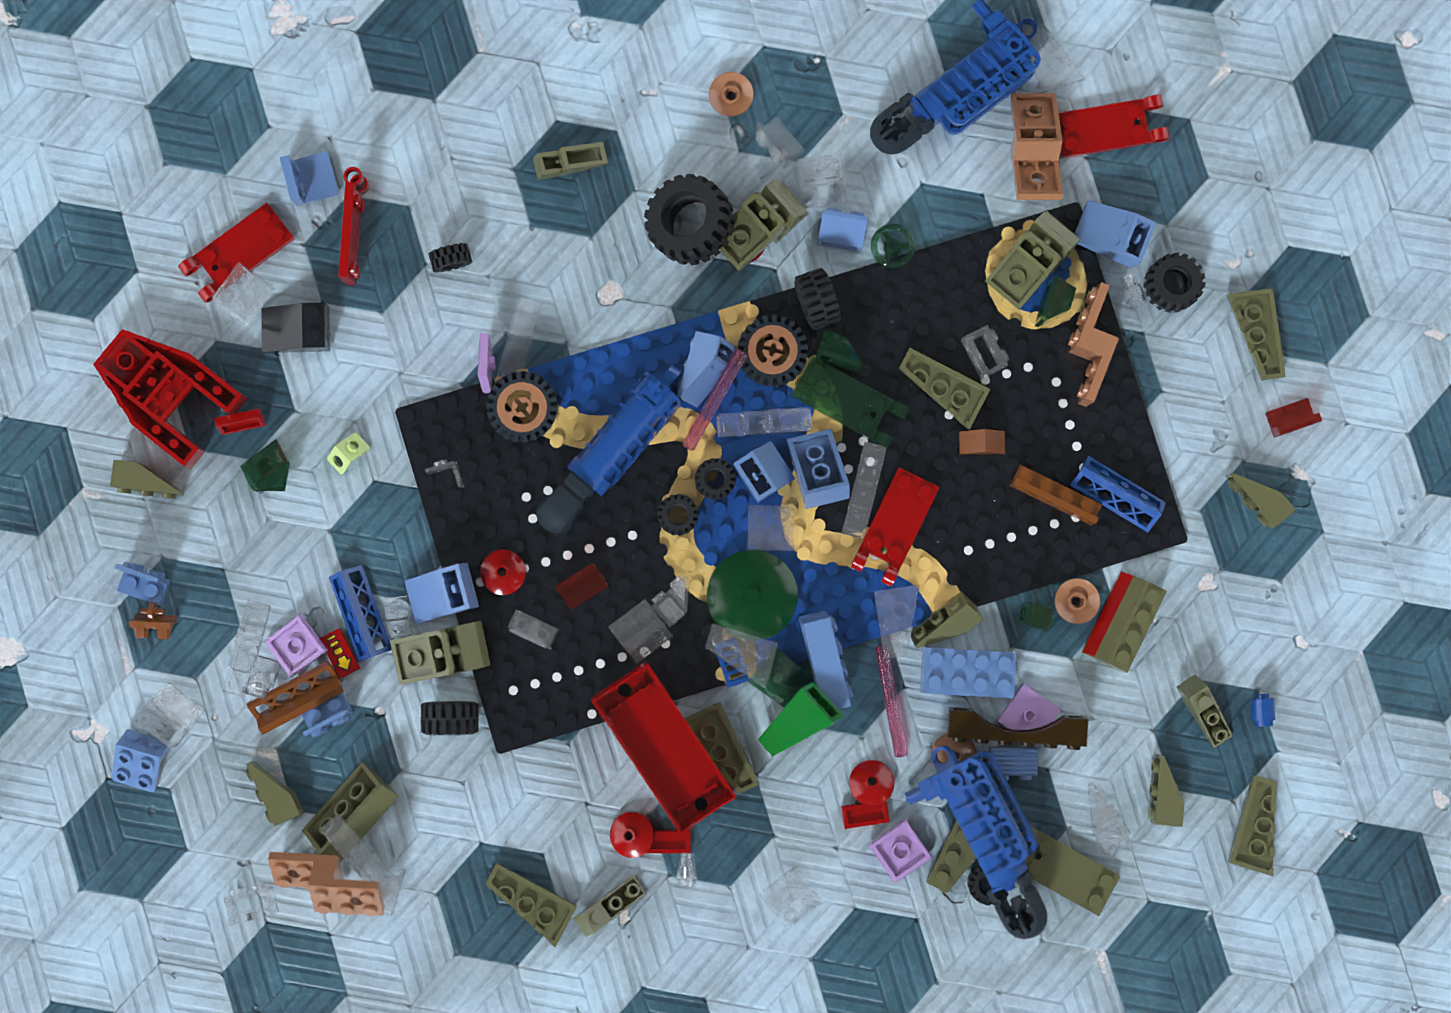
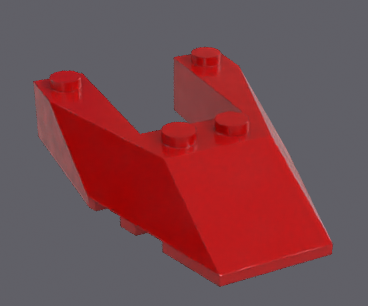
[93,329,248,469]

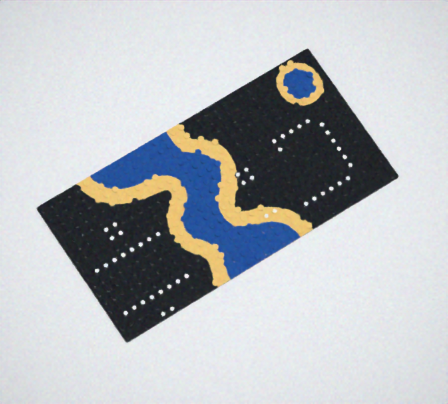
[395,202,1188,754]

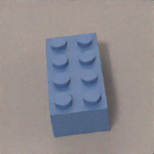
[799,610,853,709]
[920,647,1016,698]

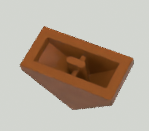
[959,429,1005,455]

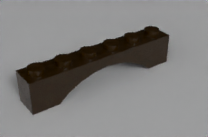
[947,707,1089,750]

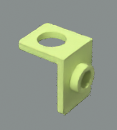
[327,433,370,475]

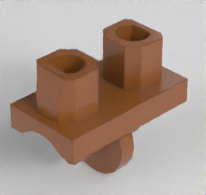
[129,602,177,639]

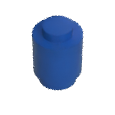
[1251,694,1276,727]

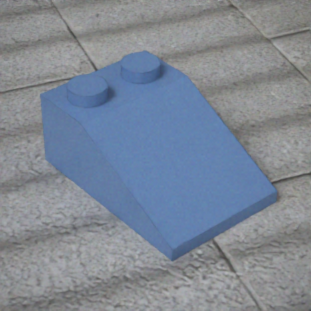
[787,429,850,509]

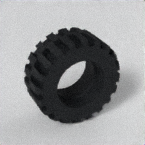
[644,174,735,265]

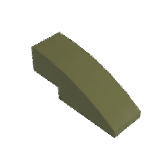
[533,142,608,180]

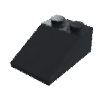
[261,302,330,353]

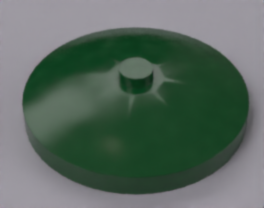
[707,550,798,641]

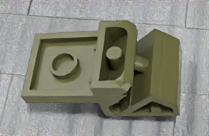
[720,179,809,271]
[985,210,1081,310]
[390,621,490,685]

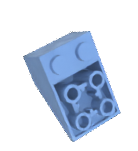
[1074,200,1156,269]
[677,331,737,407]
[404,563,479,625]

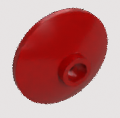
[480,550,526,595]
[849,760,895,806]
[610,812,654,858]

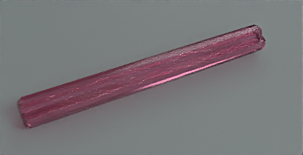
[683,349,747,451]
[875,645,908,758]

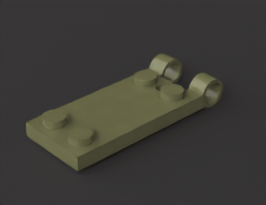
[1018,825,1121,916]

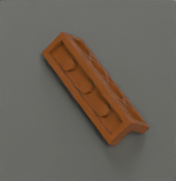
[1009,465,1102,525]
[246,661,344,735]

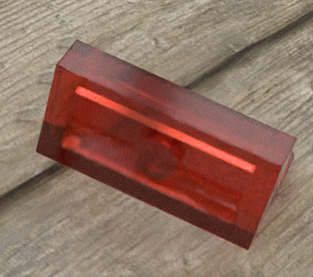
[1265,398,1322,438]
[555,563,608,610]

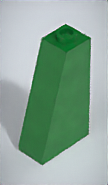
[758,682,844,756]

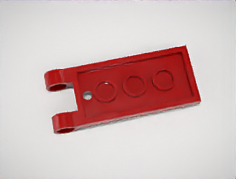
[1058,94,1170,159]
[338,167,369,285]
[178,202,295,303]
[850,468,940,587]

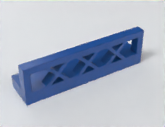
[1070,456,1166,533]
[329,565,392,662]

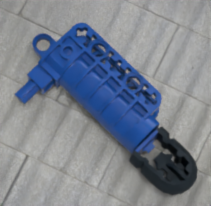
[870,0,1041,155]
[536,365,682,534]
[904,745,1047,939]

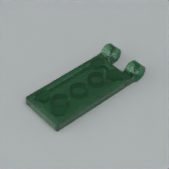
[791,357,910,449]

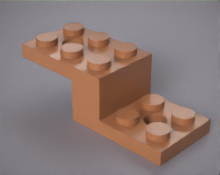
[1010,93,1063,200]
[1068,282,1119,407]
[268,852,385,916]

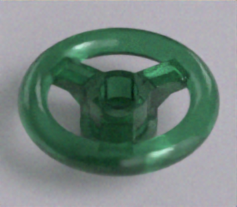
[871,224,916,268]

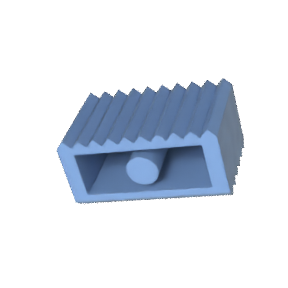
[989,747,1038,780]

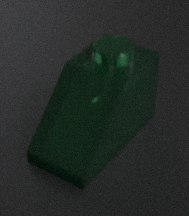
[1017,602,1054,631]

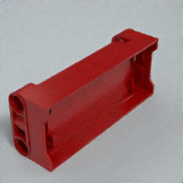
[591,662,736,835]

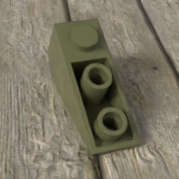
[110,460,184,499]
[1226,473,1296,529]
[910,592,983,648]
[1176,675,1233,748]
[1148,754,1184,827]
[246,761,304,826]
[573,875,646,937]

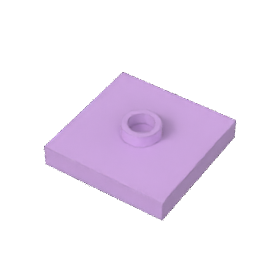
[478,333,495,393]
[264,614,328,678]
[997,684,1061,747]
[868,819,932,883]

